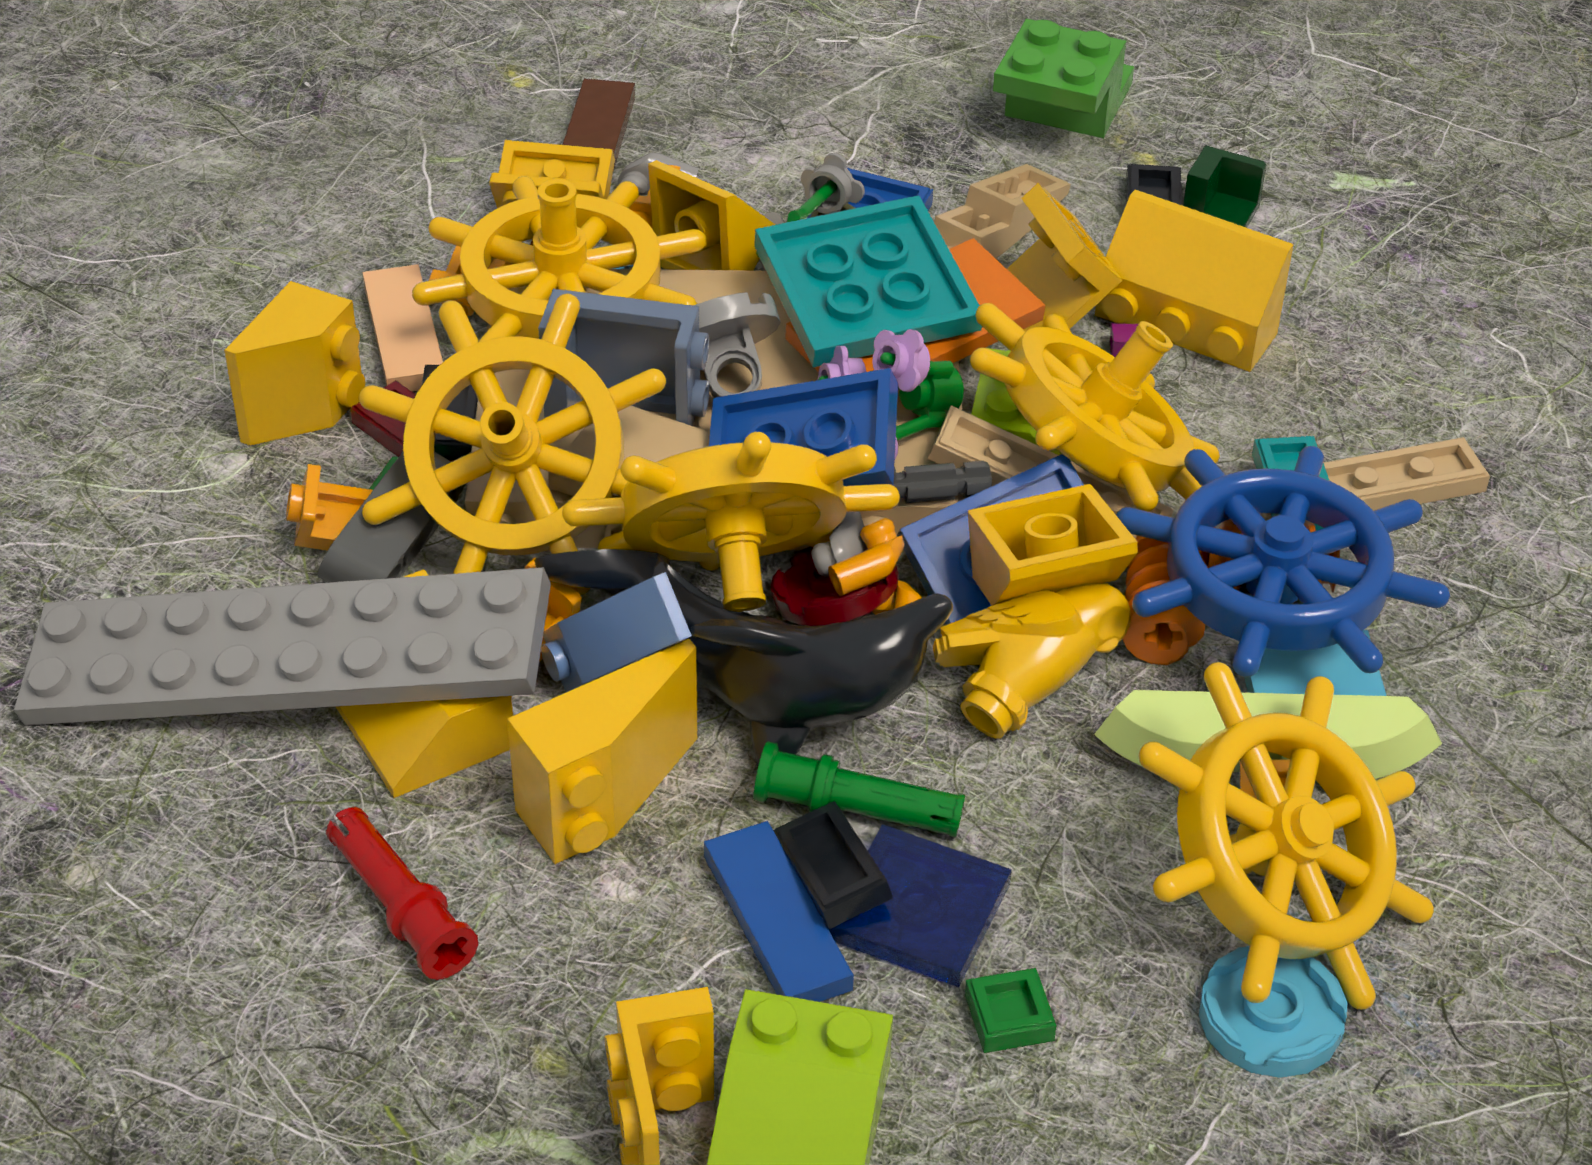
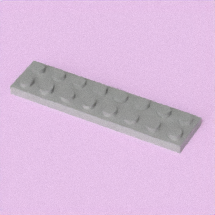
[14,567,551,725]

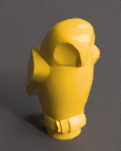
[933,583,1131,739]

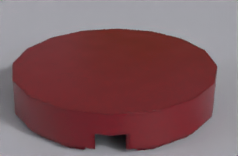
[771,546,899,626]

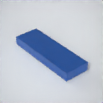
[704,821,854,1002]

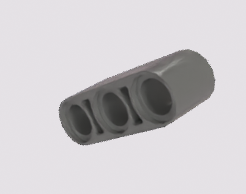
[318,451,466,583]

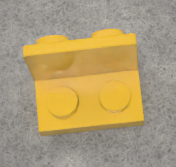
[1007,183,1123,331]
[604,987,714,1165]

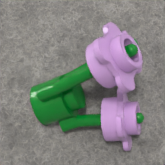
[817,329,964,459]

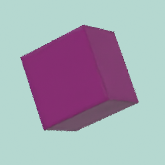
[1109,323,1138,357]

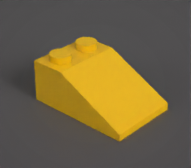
[507,639,698,864]

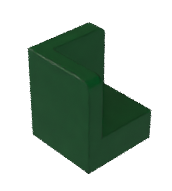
[1183,145,1266,228]

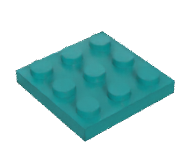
[754,195,982,367]

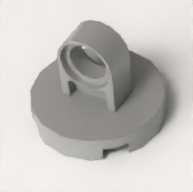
[693,292,781,398]

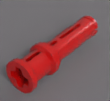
[326,807,479,980]

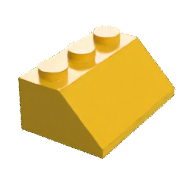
[1095,189,1294,372]
[335,569,513,798]

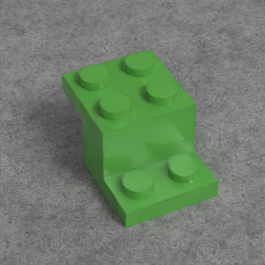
[993,18,1134,139]

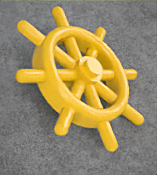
[412,176,706,342]
[359,293,666,595]
[970,303,1220,512]
[562,432,900,612]
[1139,662,1434,1010]

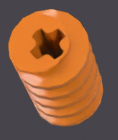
[1123,536,1208,665]

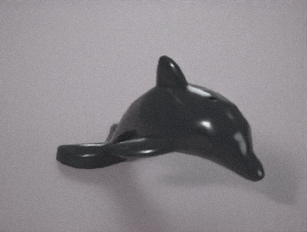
[534,549,953,769]

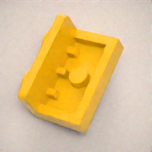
[489,140,615,208]

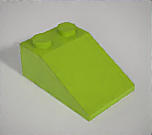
[707,989,893,1165]

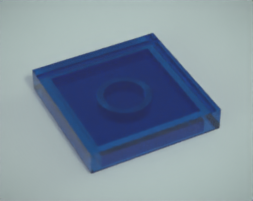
[827,824,1012,988]

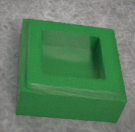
[965,968,1057,1053]

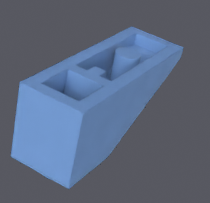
[541,572,692,692]

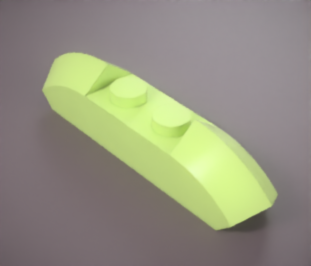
[1094,690,1442,779]

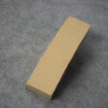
[934,164,1071,258]

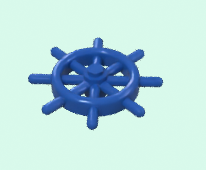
[1116,446,1450,677]

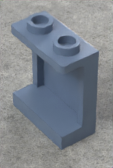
[538,289,710,426]

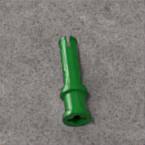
[753,741,966,838]

